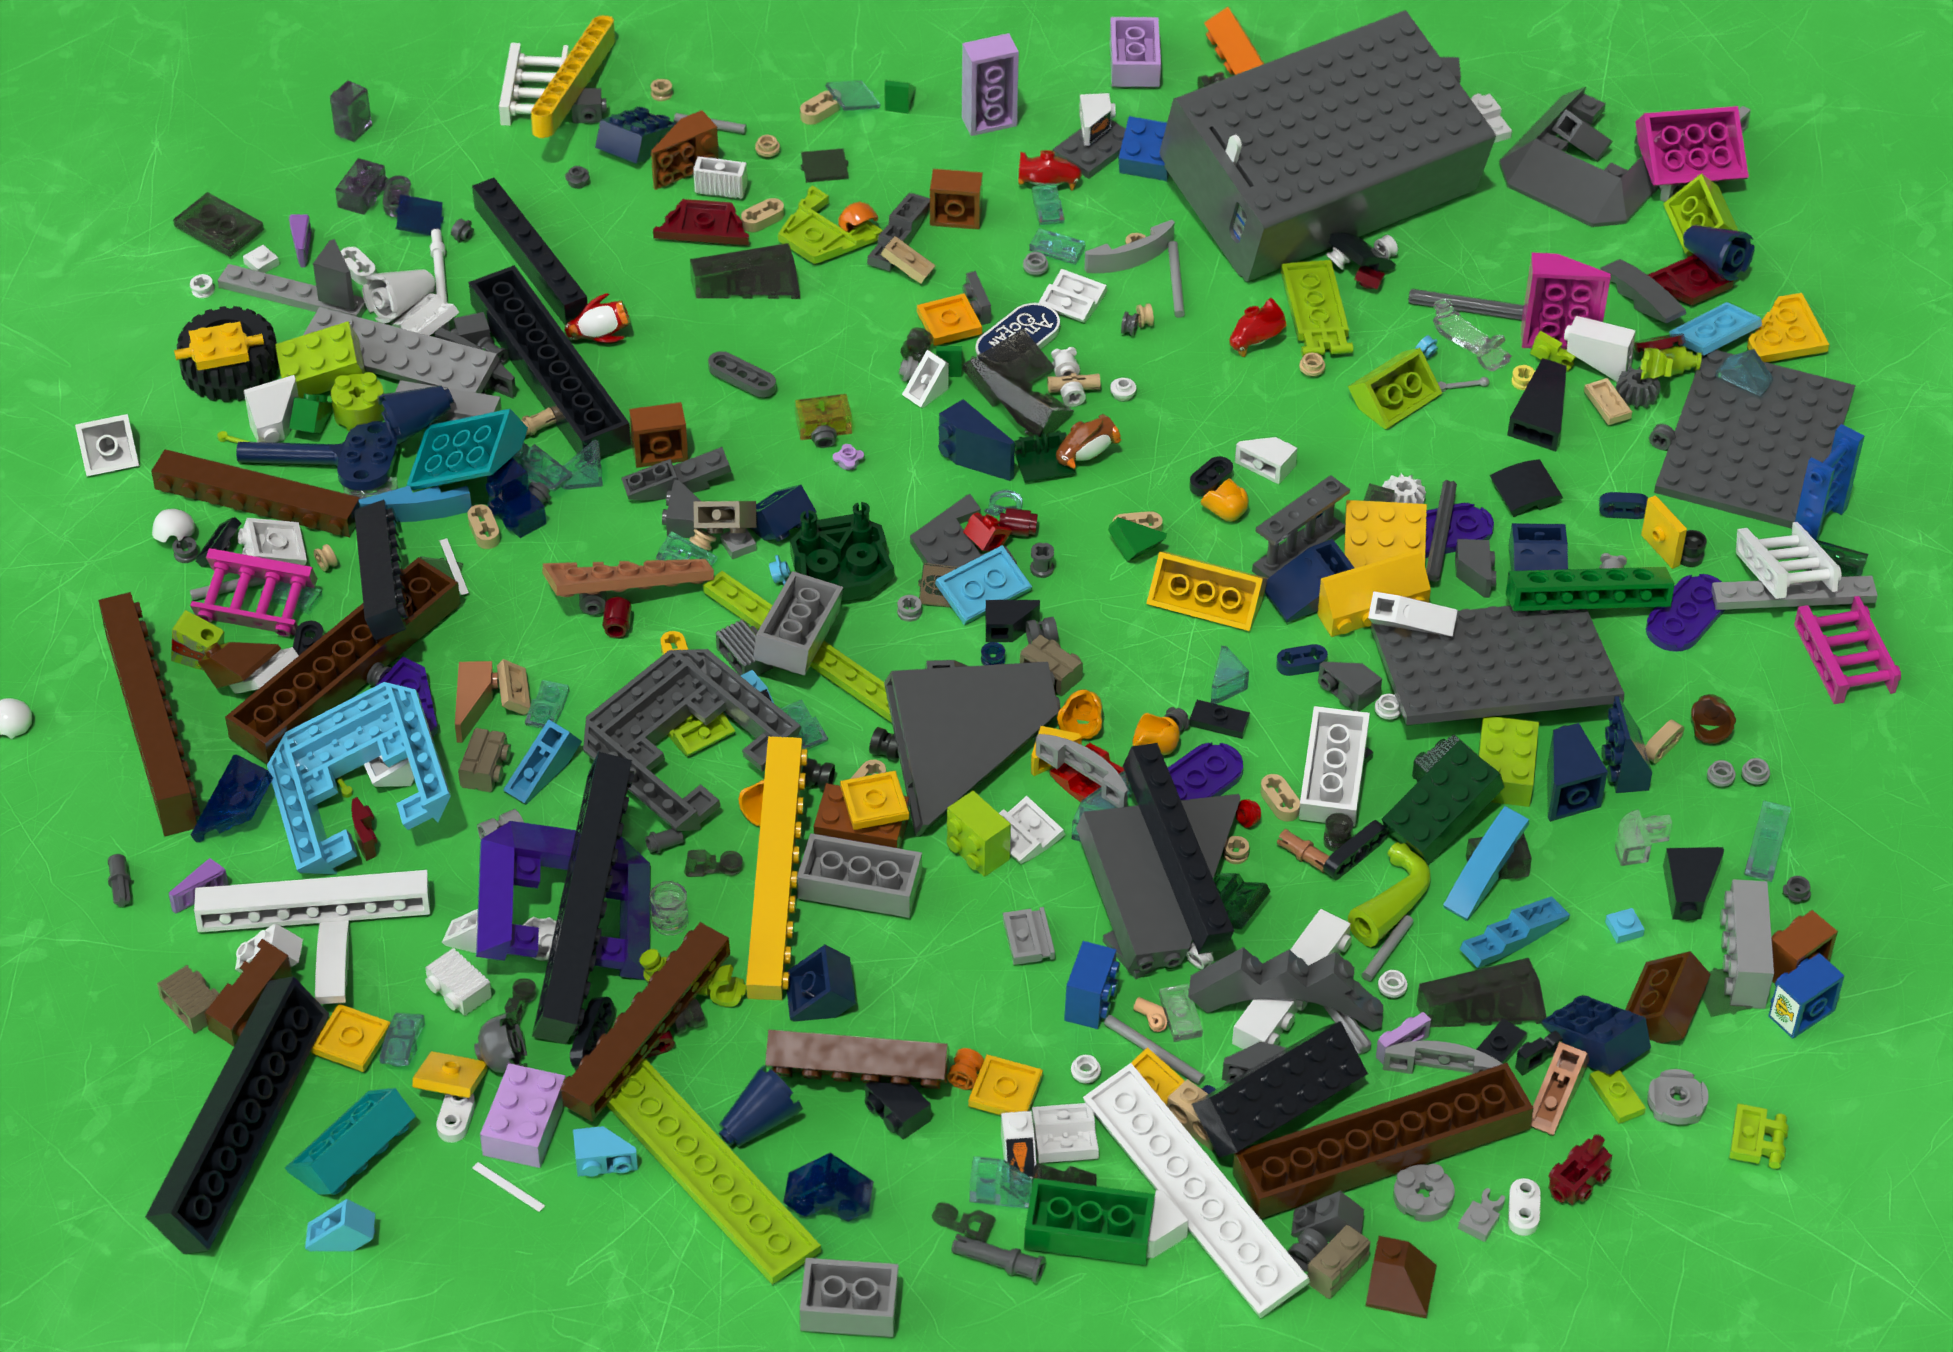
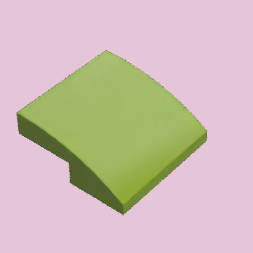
[667,712,735,757]

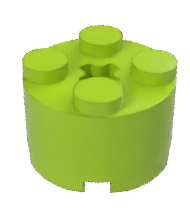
[331,372,385,431]

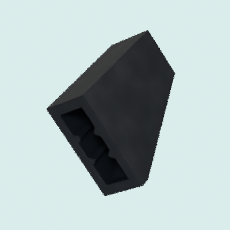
[1663,847,1724,920]

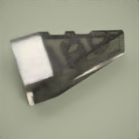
[970,356,1074,438]

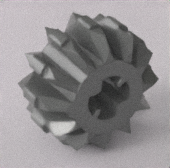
[1616,366,1661,409]

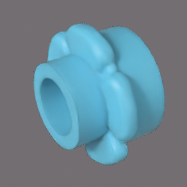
[1415,335,1438,359]

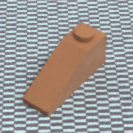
[455,661,499,743]
[1530,1042,1590,1136]

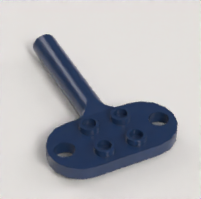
[236,421,400,491]

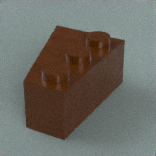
[205,938,292,1047]

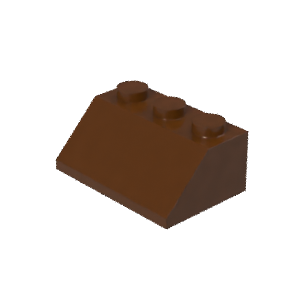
[1625,951,1711,1044]

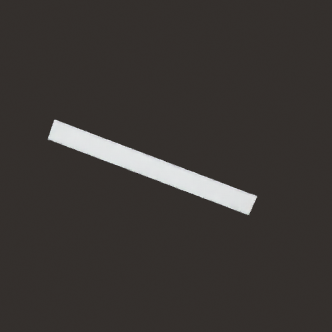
[439,538,469,595]
[472,1162,545,1212]

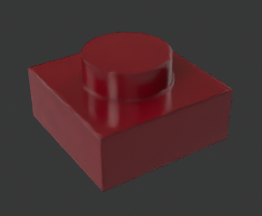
[1354,266,1385,289]

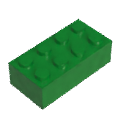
[1024,1178,1155,1265]

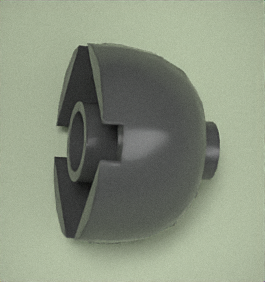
[474,1012,527,1074]

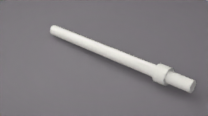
[430,229,450,331]

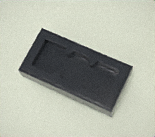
[196,517,241,567]
[1189,699,1250,739]
[1476,1018,1527,1064]

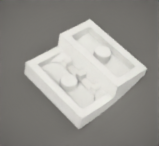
[1039,269,1107,323]
[391,293,459,336]
[999,796,1065,864]
[1032,1103,1099,1163]

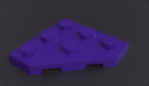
[375,657,438,738]

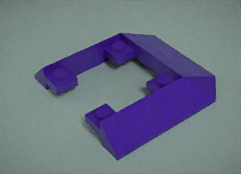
[476,821,650,980]

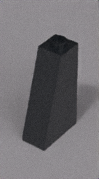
[1507,358,1567,452]

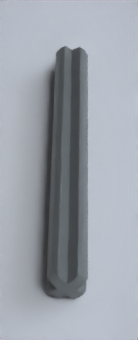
[1408,289,1524,320]
[1426,480,1457,582]

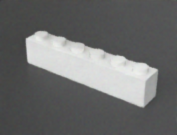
[1232,909,1352,1049]

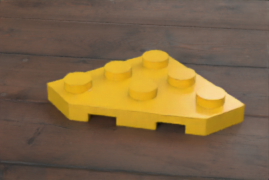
[1747,293,1830,362]

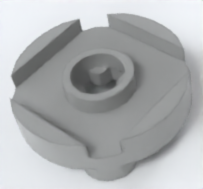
[1647,1069,1709,1125]
[1393,1164,1455,1222]

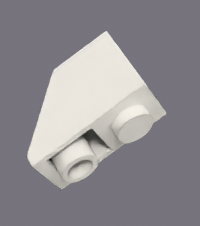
[235,923,303,972]

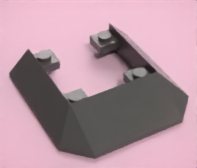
[1499,87,1660,227]
[583,649,801,831]

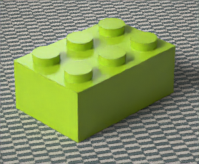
[275,321,365,398]
[1478,716,1539,807]

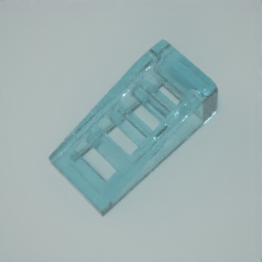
[656,531,718,567]

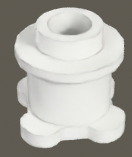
[1051,347,1080,377]

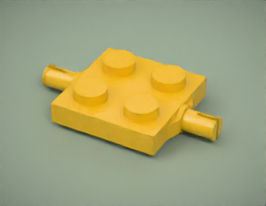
[174,322,264,371]

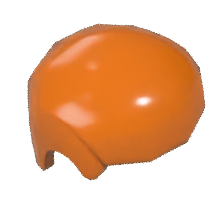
[838,202,878,233]

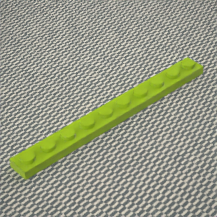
[703,571,892,723]

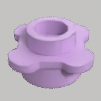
[833,444,864,470]

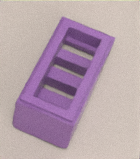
[289,214,312,267]
[169,858,228,913]

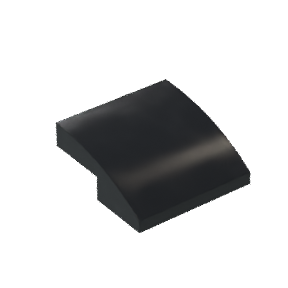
[1329,233,1396,272]
[1490,459,1563,517]

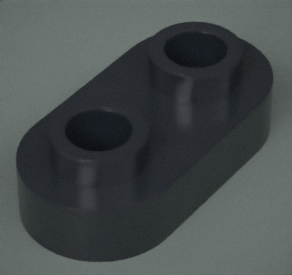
[1189,456,1233,497]
[293,621,324,655]

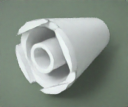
[362,269,435,324]

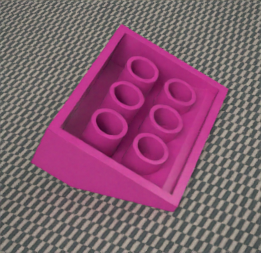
[1635,106,1749,186]
[1521,252,1611,350]

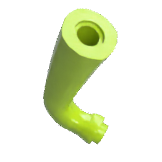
[1348,842,1431,947]

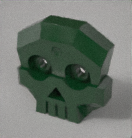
[790,502,894,601]

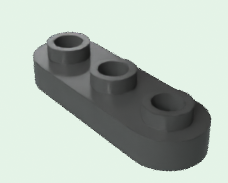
[708,351,776,397]

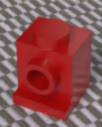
[963,512,1012,551]

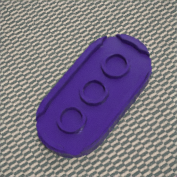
[1425,503,1494,558]
[1646,574,1726,651]
[1168,742,1243,800]

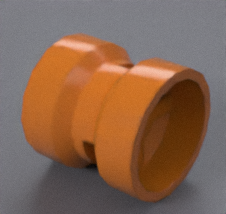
[947,1048,984,1090]

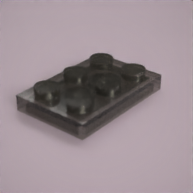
[173,192,264,257]
[962,329,1054,407]

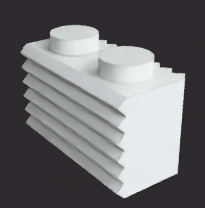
[694,156,748,199]
[425,948,491,1016]

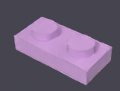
[1376,1012,1431,1064]

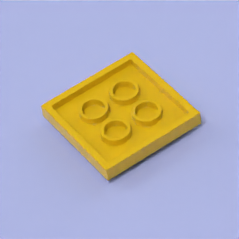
[1344,500,1427,568]

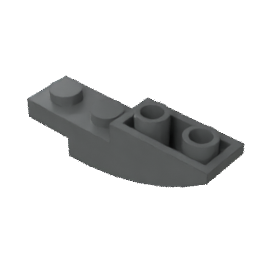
[621,447,732,500]

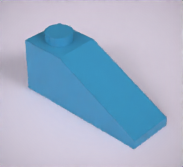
[503,719,582,805]

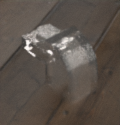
[1615,810,1673,866]

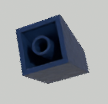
[1547,723,1608,822]

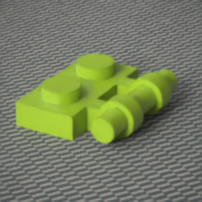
[1729,1103,1789,1169]

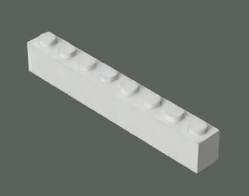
[194,870,430,932]

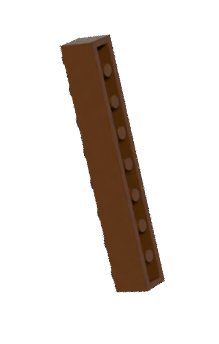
[151,449,360,537]
[561,922,730,1122]

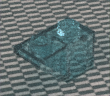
[970,1156,1033,1208]

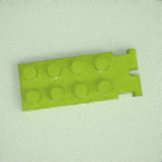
[1281,260,1353,357]

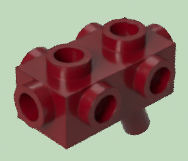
[1548,1134,1613,1205]

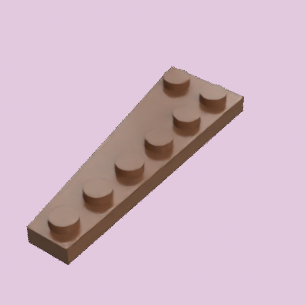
[542,559,714,597]

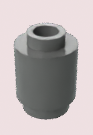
[579,591,607,615]

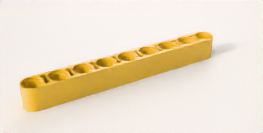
[531,15,615,138]

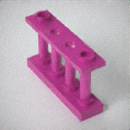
[190,548,318,637]
[1794,596,1901,704]

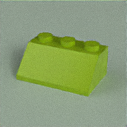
[1663,173,1739,256]
[1348,348,1442,429]

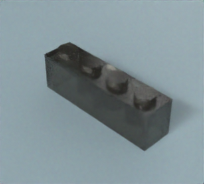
[690,243,800,299]
[1416,958,1547,1027]

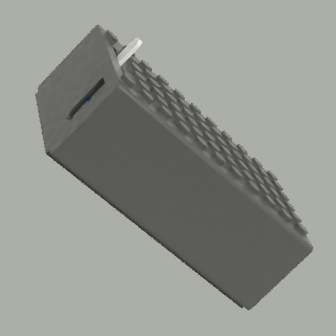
[1160,10,1496,282]

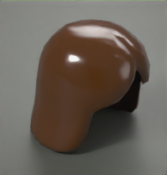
[1691,694,1736,744]

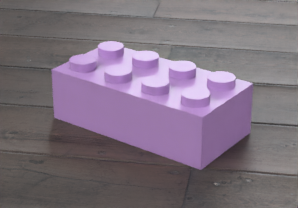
[962,33,1019,136]

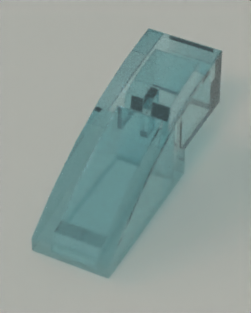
[1744,800,1791,882]

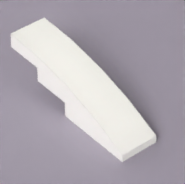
[315,921,349,1004]

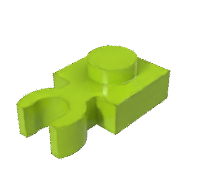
[1530,331,1576,371]

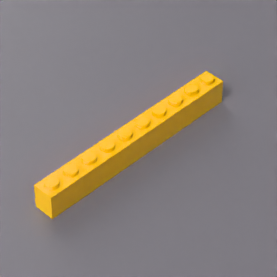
[746,736,808,1000]

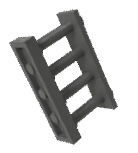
[1252,475,1350,578]

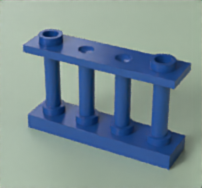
[1795,424,1865,543]

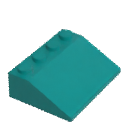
[406,409,528,490]

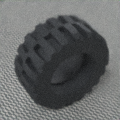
[177,306,279,402]

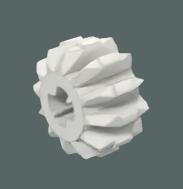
[1380,473,1426,504]

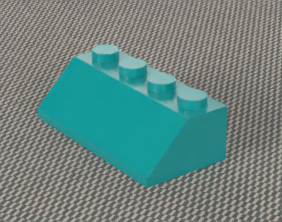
[285,1088,416,1195]

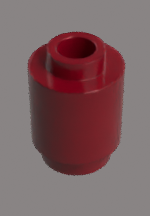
[999,508,1038,537]
[602,597,632,638]

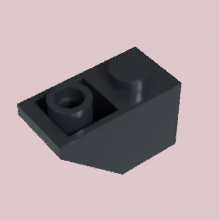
[985,600,1040,642]
[864,1082,931,1140]

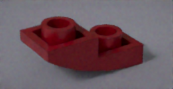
[351,797,377,861]

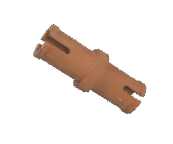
[1277,829,1329,873]

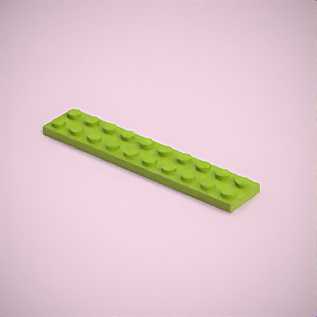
[607,1059,821,1285]

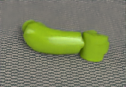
[1640,346,1702,379]
[639,949,746,1007]

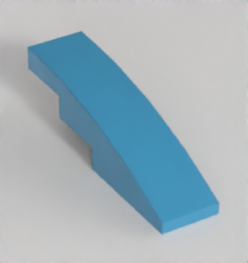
[359,486,472,522]
[1443,806,1529,921]
[1460,896,1570,968]

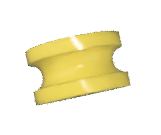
[1511,365,1535,390]

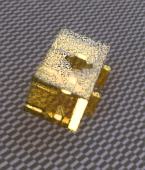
[795,394,852,440]

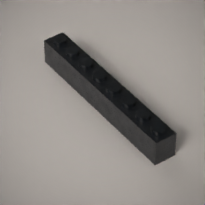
[472,178,588,325]
[354,499,409,640]
[1123,743,1234,954]

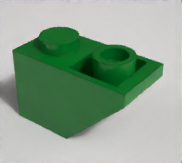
[289,393,333,433]

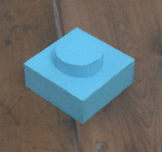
[1605,908,1645,944]

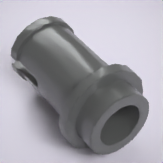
[645,828,684,854]

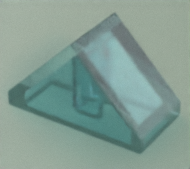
[1715,349,1773,396]
[560,440,603,490]
[1211,646,1249,704]

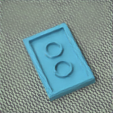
[1669,302,1762,356]
[935,545,1032,625]

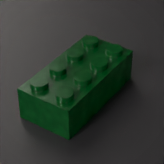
[1381,741,1505,865]

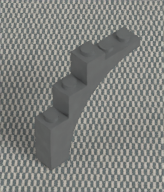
[1188,947,1383,1031]

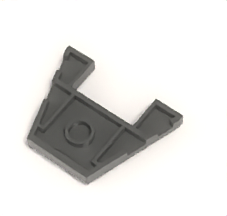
[910,494,1017,578]

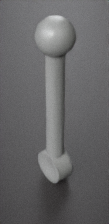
[1438,377,1489,392]

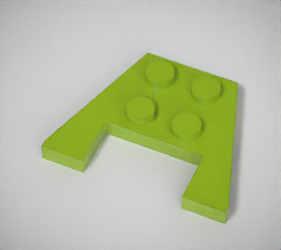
[778,185,883,264]

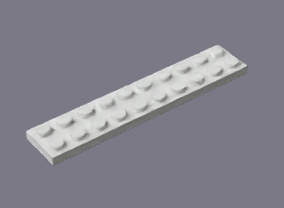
[1083,1063,1310,1319]

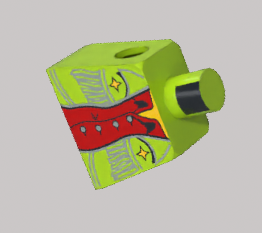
[171,610,225,671]

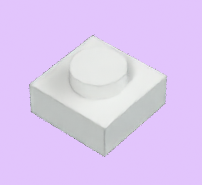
[243,245,279,273]

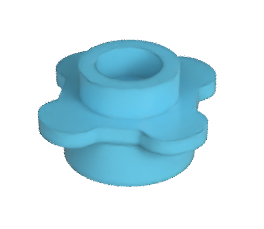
[769,555,791,585]

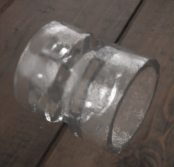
[650,881,688,935]

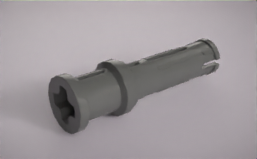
[951,1234,1046,1283]

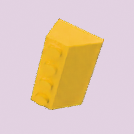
[1317,549,1431,637]
[1146,551,1268,631]

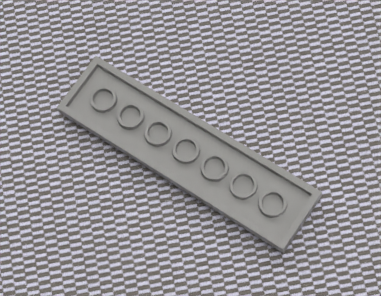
[303,307,499,393]

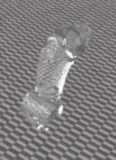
[1433,299,1512,371]

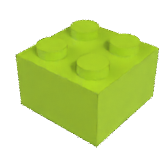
[947,791,1011,877]

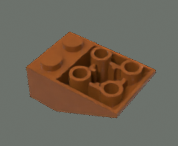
[651,110,719,190]

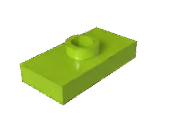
[1589,1069,1646,1124]

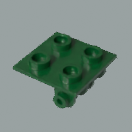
[1014,430,1076,482]

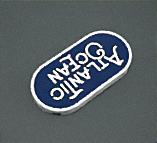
[976,303,1060,371]

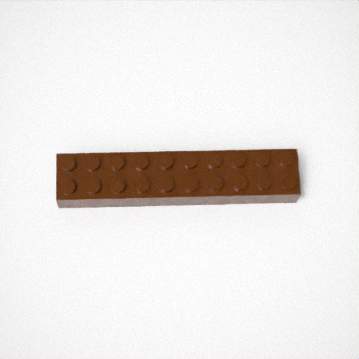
[225,557,461,764]
[98,592,200,837]
[1233,1063,1534,1219]

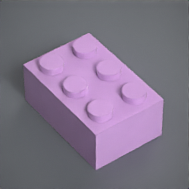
[1110,17,1161,87]
[480,1063,566,1168]

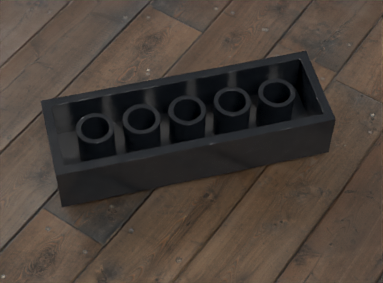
[1192,1021,1368,1158]

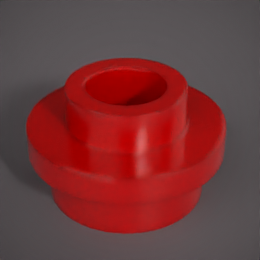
[1236,799,1261,828]

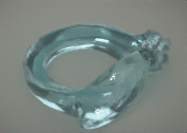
[984,490,1023,516]

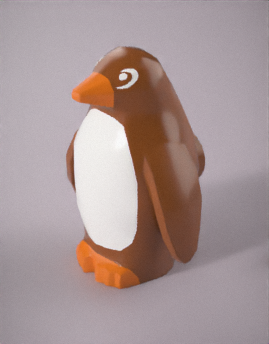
[1056,414,1121,469]

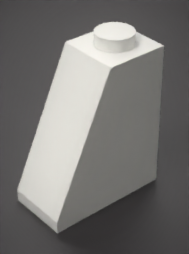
[1564,316,1636,382]

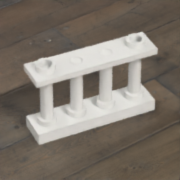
[499,43,569,128]
[1736,522,1841,599]

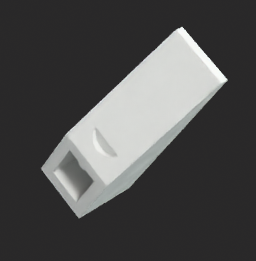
[1368,591,1458,637]

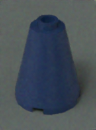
[1683,225,1755,281]
[377,385,454,445]
[719,1065,803,1147]

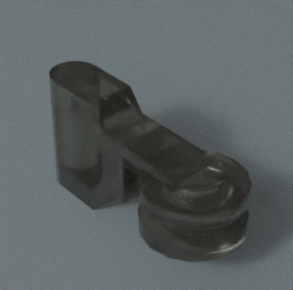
[684,850,743,877]
[505,978,536,1025]
[932,1202,996,1243]

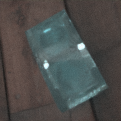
[1032,185,1064,225]
[525,680,570,729]
[780,699,828,749]
[379,1013,425,1066]

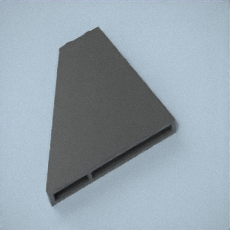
[884,662,1060,836]
[1076,794,1241,971]

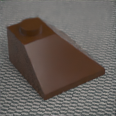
[198,642,281,688]
[1365,1236,1437,1319]

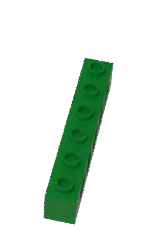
[1506,567,1675,611]

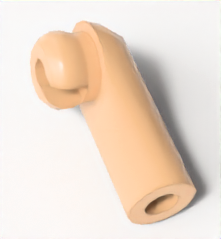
[1133,997,1168,1032]

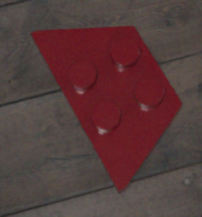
[653,199,749,245]
[1648,255,1734,305]

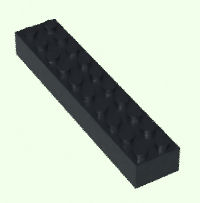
[469,265,631,463]
[532,752,635,1044]
[145,976,329,1254]

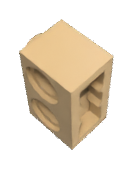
[1167,1079,1214,1151]

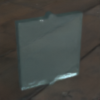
[825,80,881,111]

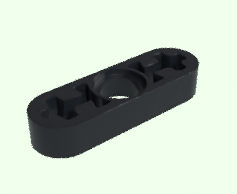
[1323,820,1389,880]
[570,997,615,1070]

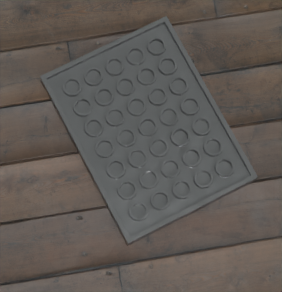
[1654,350,1856,529]
[1370,606,1625,725]

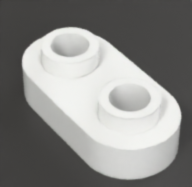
[436,1094,475,1142]
[1508,1178,1540,1236]

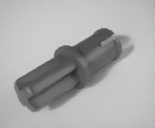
[108,854,131,907]

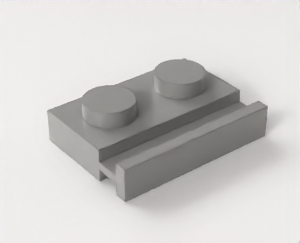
[1003,907,1055,965]

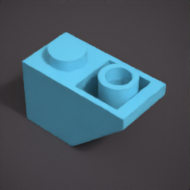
[573,1126,638,1177]

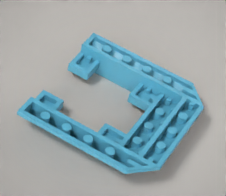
[267,682,451,874]

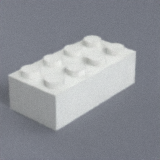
[1299,706,1370,826]

